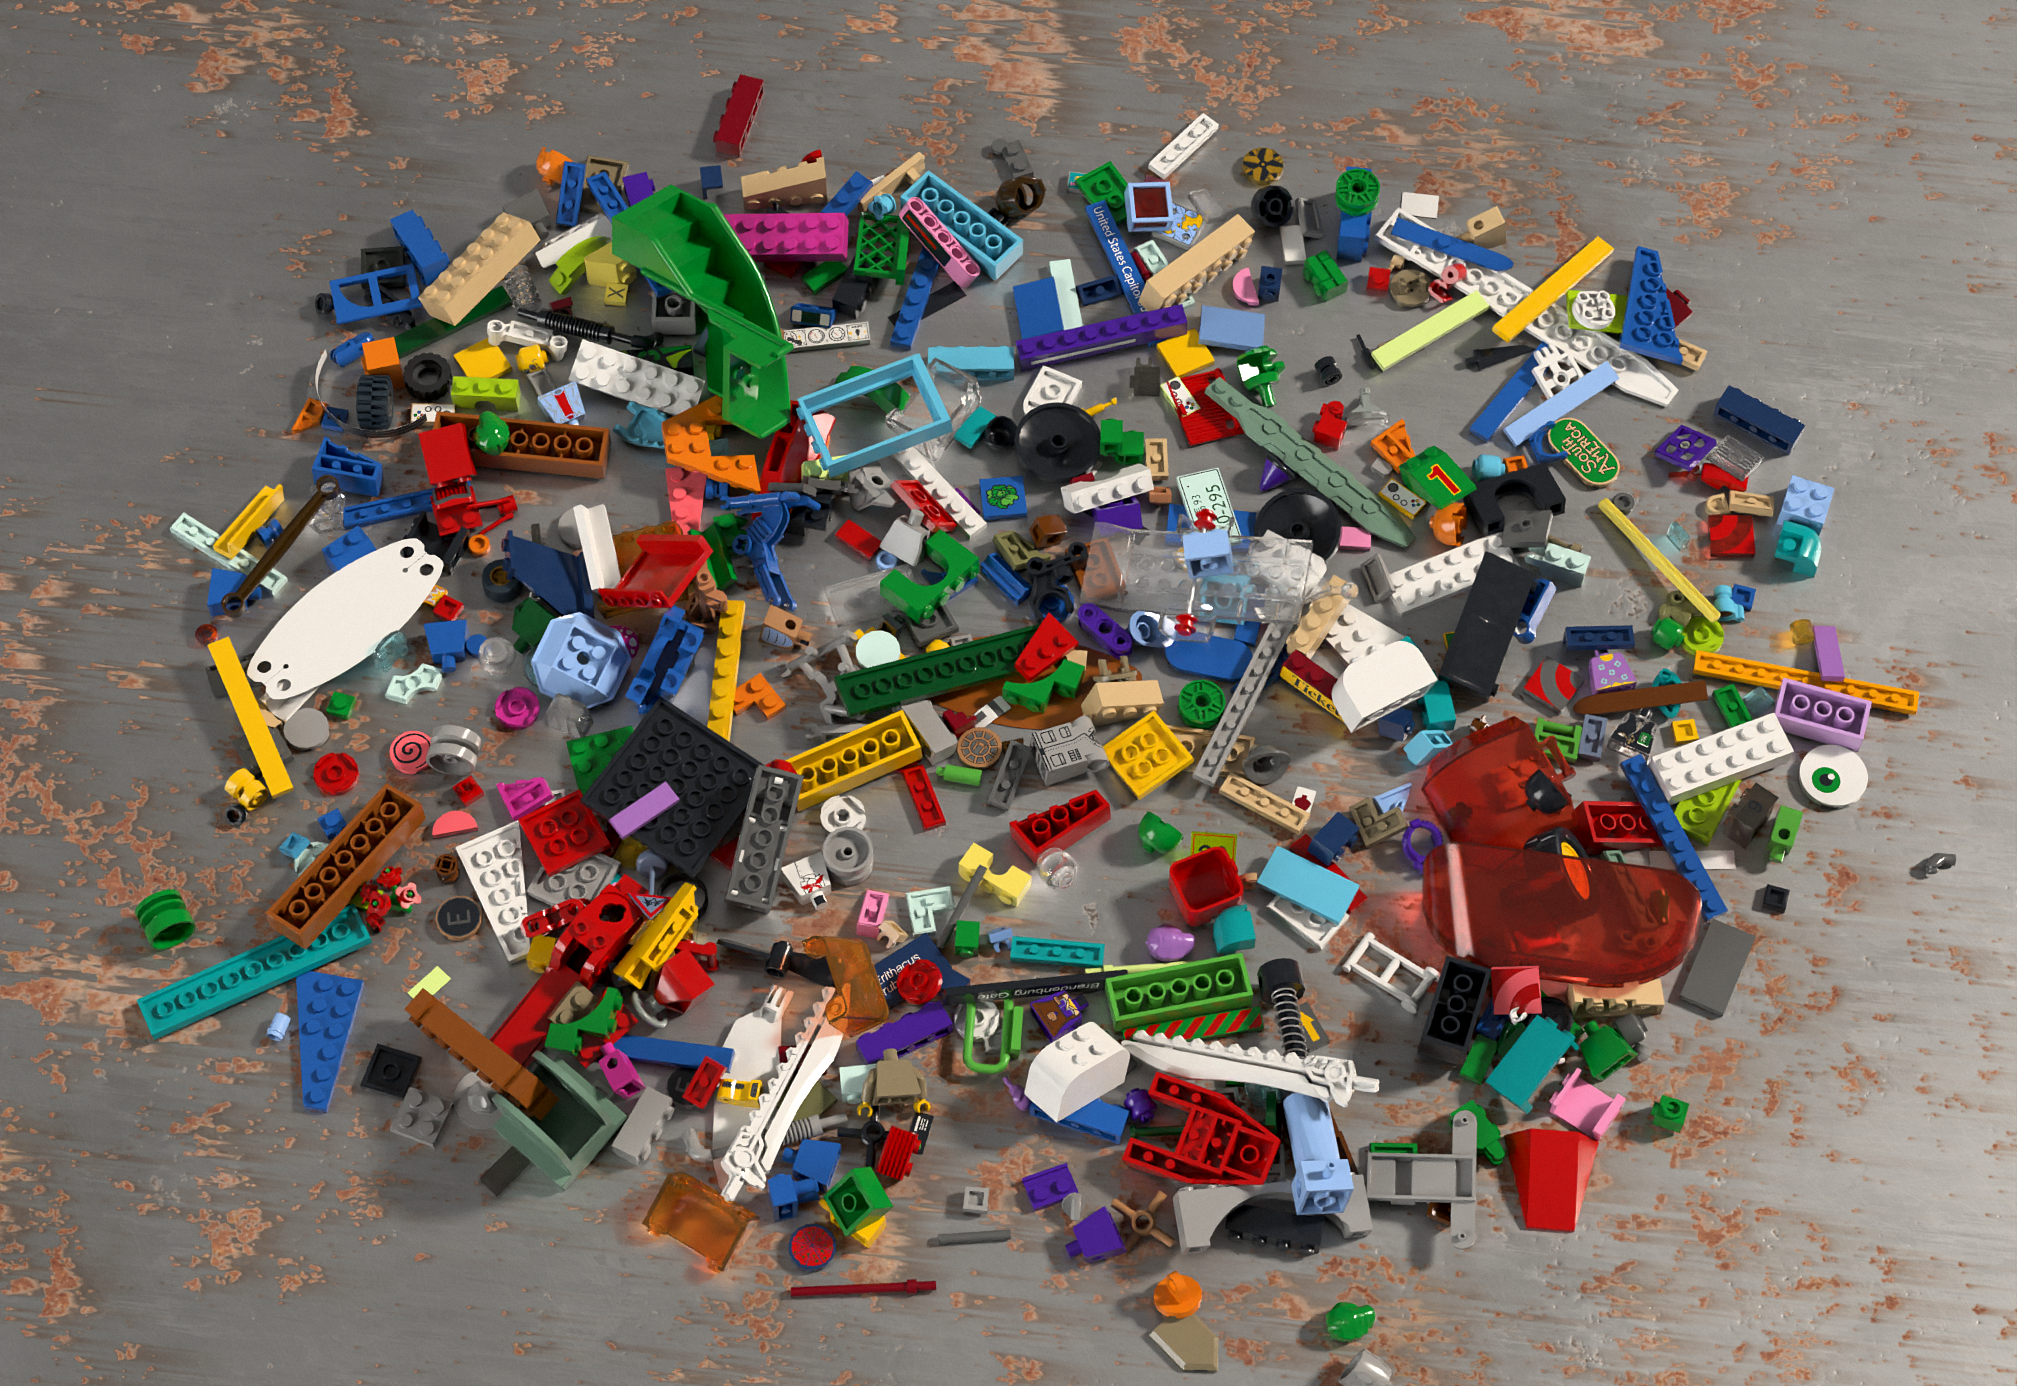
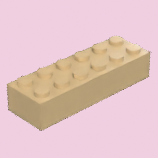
[418,212,540,326]
[1138,214,1255,311]

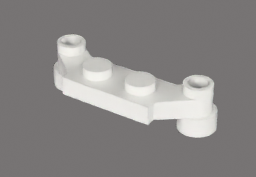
[487,320,568,361]

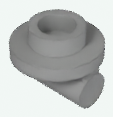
[1062,1193,1086,1221]

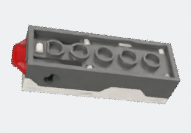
[723,759,804,914]

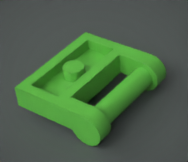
[1531,717,1582,763]

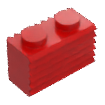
[875,1125,921,1181]

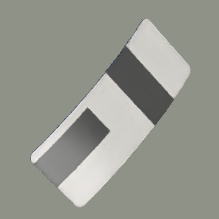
[972,696,1011,728]

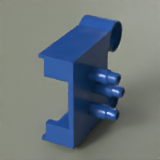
[1513,578,1557,644]

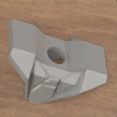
[848,460,903,511]

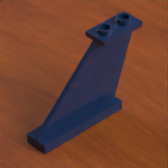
[501,530,595,619]

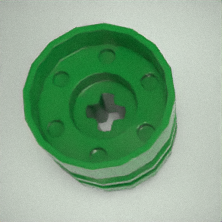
[135,889,196,950]

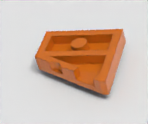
[1370,419,1415,474]

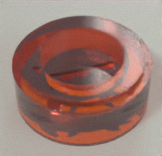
[195,624,219,647]

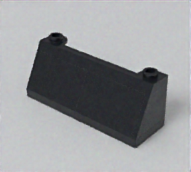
[1438,551,1538,702]

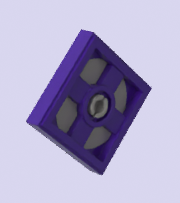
[1655,425,1717,471]

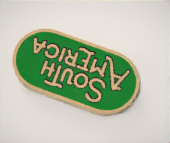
[1547,418,1620,488]

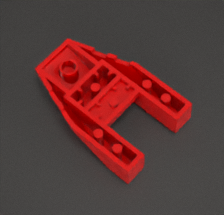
[1122,1071,1281,1185]

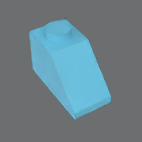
[1403,730,1456,766]

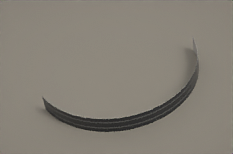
[315,349,427,438]

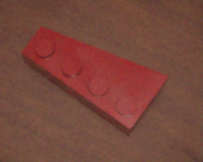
[1009,790,1111,867]

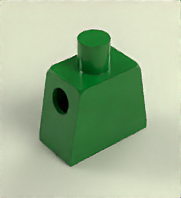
[1580,1021,1638,1081]

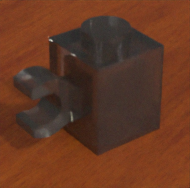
[1129,357,1160,396]

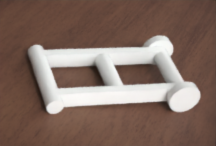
[1342,932,1441,1014]

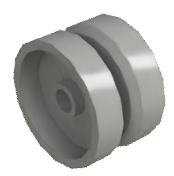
[426,725,482,776]
[823,826,874,886]

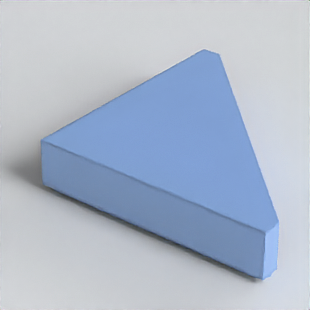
[1373,782,1412,815]

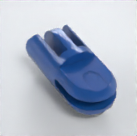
[329,332,375,367]

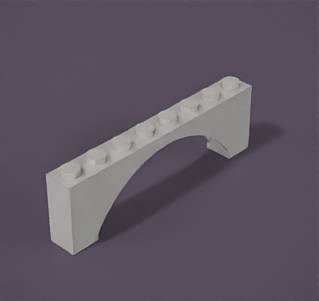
[1173,1172,1373,1254]

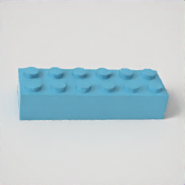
[900,170,1023,280]

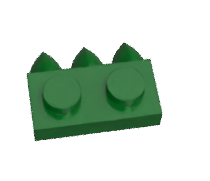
[713,513,748,557]

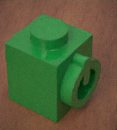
[1650,1095,1690,1133]

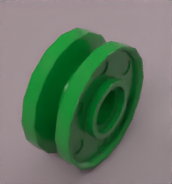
[1335,168,1380,216]
[1177,679,1226,730]

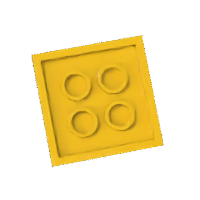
[1103,711,1194,800]

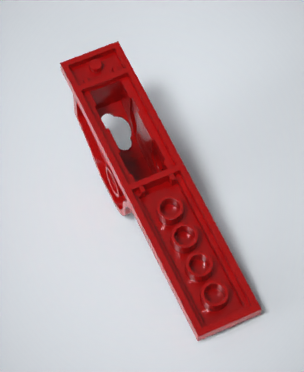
[490,874,648,1069]

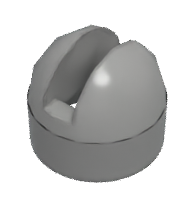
[1633,1042,1653,1062]

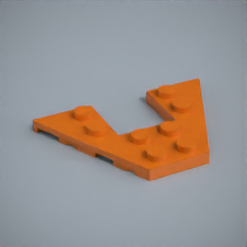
[661,395,761,495]

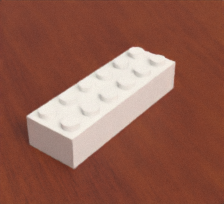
[1648,713,1794,805]

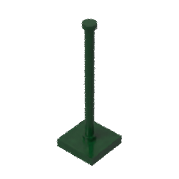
[1130,1091,1281,1159]

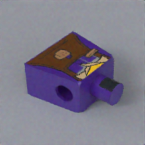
[1030,991,1089,1043]

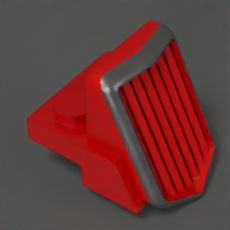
[430,482,483,537]

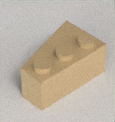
[1081,680,1164,727]

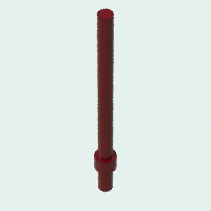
[791,1279,936,1297]

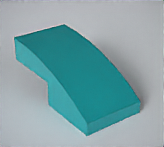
[953,406,996,449]

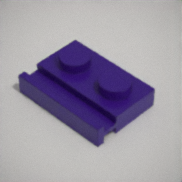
[1022,1163,1079,1212]

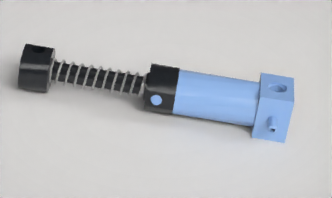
[1257,958,1354,1215]

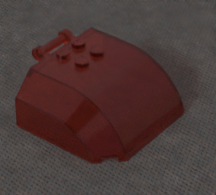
[1421,716,1579,875]

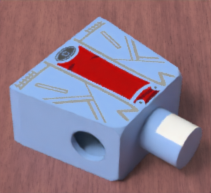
[537,381,585,425]

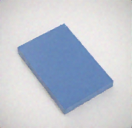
[1198,305,1265,351]

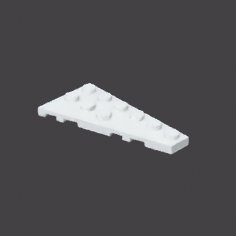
[1279,585,1405,667]
[455,820,531,965]

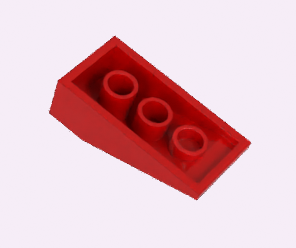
[1570,801,1664,854]

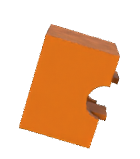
[361,337,405,389]

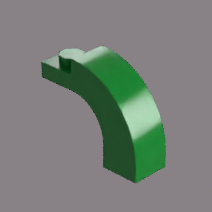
[834,366,911,414]

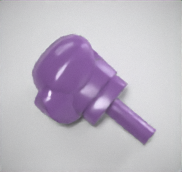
[1002,1076,1032,1111]

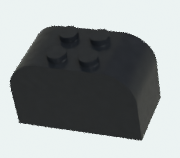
[1417,956,1492,1066]

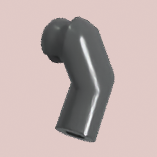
[1925,853,1956,874]

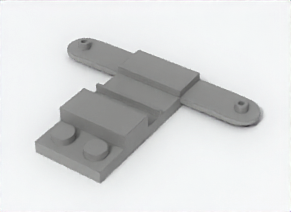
[1367,1110,1477,1250]

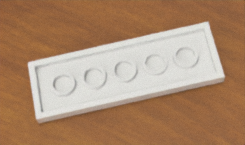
[569,339,706,416]
[1389,532,1520,617]

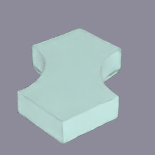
[385,663,444,704]

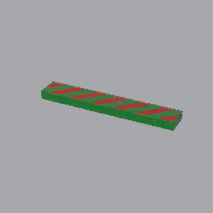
[1122,1006,1264,1042]

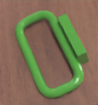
[963,999,1023,1074]

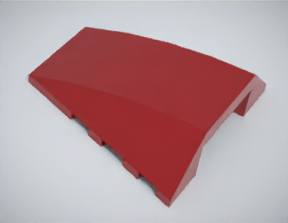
[1504,1128,1599,1232]

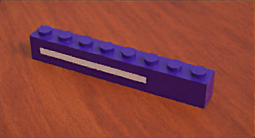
[1016,304,1188,371]

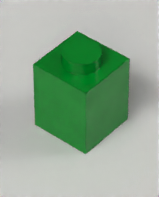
[955,920,980,958]

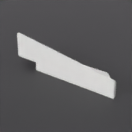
[535,213,612,268]

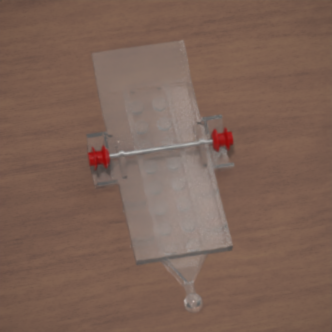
[1079,509,1359,643]

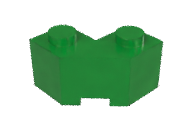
[1100,418,1144,465]

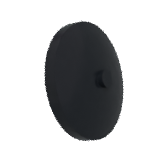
[1015,402,1100,483]
[1254,488,1342,564]

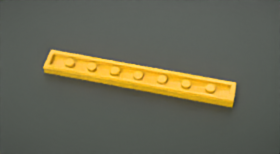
[1492,236,1614,343]
[208,636,294,799]

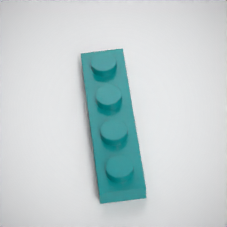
[1010,936,1105,968]

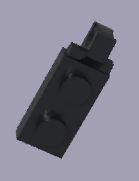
[364,284,417,330]

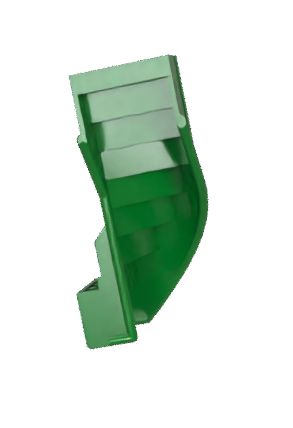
[612,184,794,439]

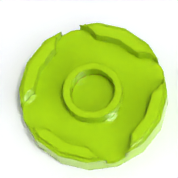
[1681,616,1724,656]

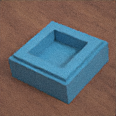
[278,832,311,859]

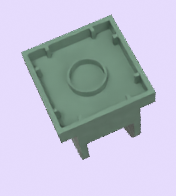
[492,1050,628,1191]

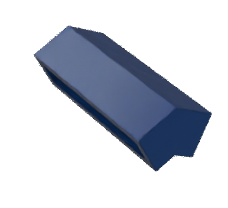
[980,552,1033,606]

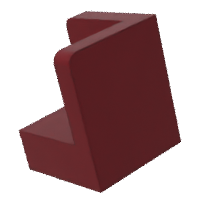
[942,709,977,738]

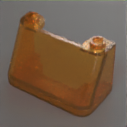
[802,935,889,1038]
[642,1171,760,1273]

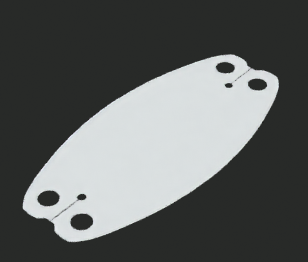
[247,538,443,700]

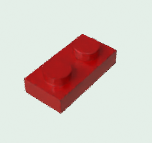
[682,1056,727,1109]

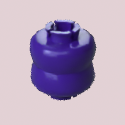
[1123,1088,1158,1124]

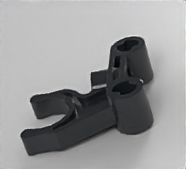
[1026,542,1089,624]

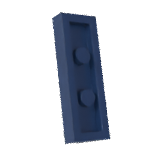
[1563,625,1635,650]

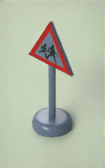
[628,850,673,920]

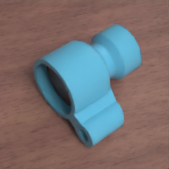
[1713,585,1745,622]

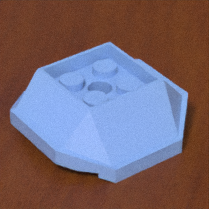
[531,612,632,710]

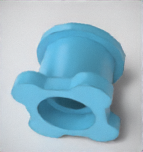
[868,193,896,220]

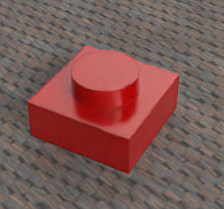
[1367,267,1391,292]
[433,594,464,621]

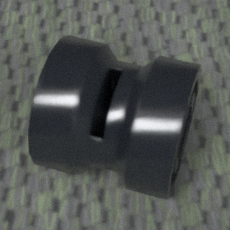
[1314,356,1343,386]

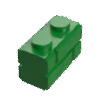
[1303,250,1348,302]

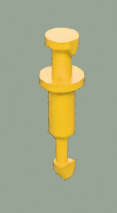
[1081,398,1117,416]

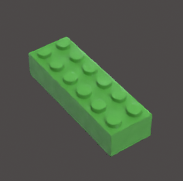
[1105,953,1253,1032]

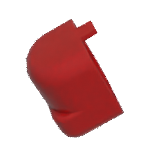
[1169,846,1244,927]

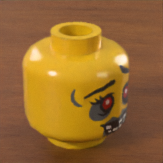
[515,344,549,375]

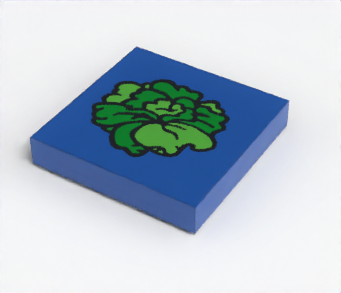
[979,476,1027,521]

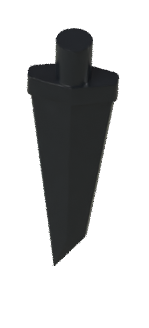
[1465,345,1536,370]

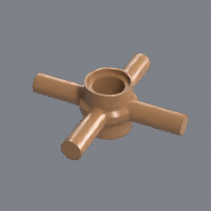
[1110,1190,1176,1256]

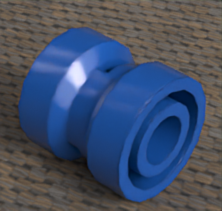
[706,477,730,499]
[255,518,284,548]

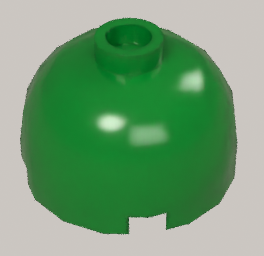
[1138,811,1184,854]

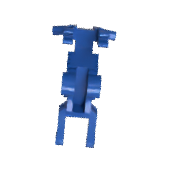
[720,491,821,612]

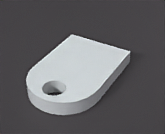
[1023,365,1082,416]

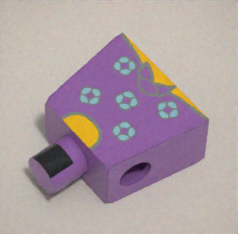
[1588,650,1637,695]

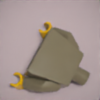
[857,1049,931,1117]

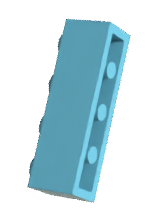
[928,346,1014,381]

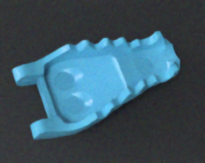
[613,401,668,449]

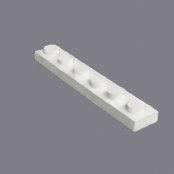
[890,446,987,540]

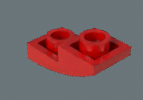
[1700,463,1749,492]

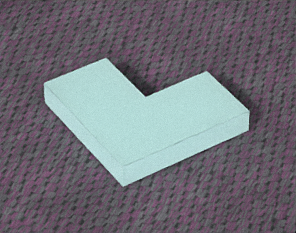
[906,886,955,938]

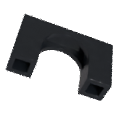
[1463,462,1566,537]

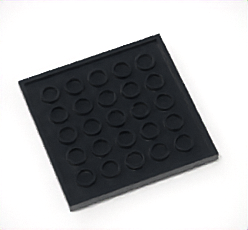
[580,696,764,879]

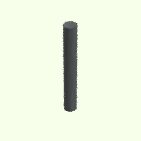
[938,1229,1011,1244]

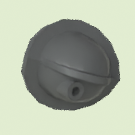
[1243,744,1291,784]

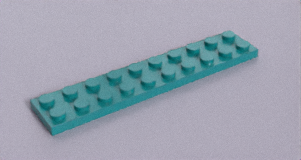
[137,904,372,1040]

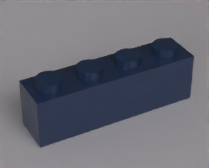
[1713,385,1806,455]

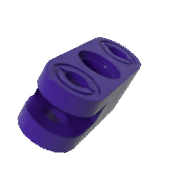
[1078,603,1132,660]

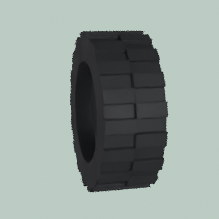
[403,352,453,402]

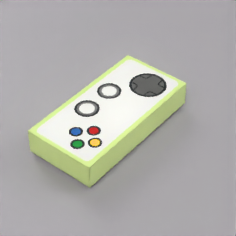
[1160,376,1201,417]

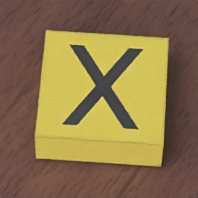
[604,283,629,307]

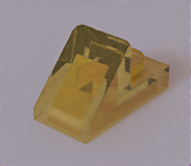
[613,836,646,872]

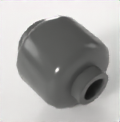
[1613,1013,1648,1047]

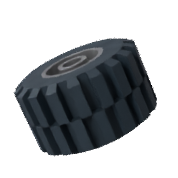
[356,375,394,430]

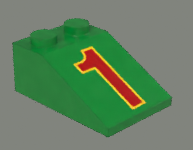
[1399,445,1477,510]

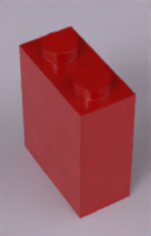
[418,423,477,488]

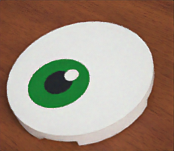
[1799,745,1868,809]

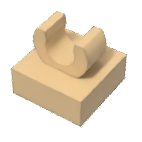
[877,920,909,949]

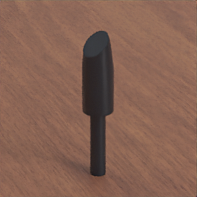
[1356,334,1376,369]

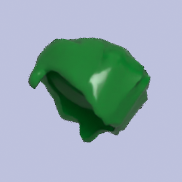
[473,411,510,456]
[1326,1302,1376,1343]

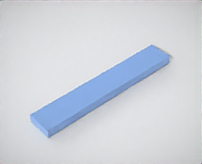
[1503,361,1619,448]

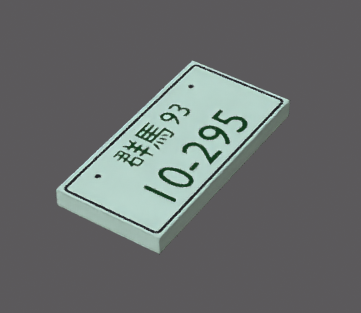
[1176,468,1243,547]

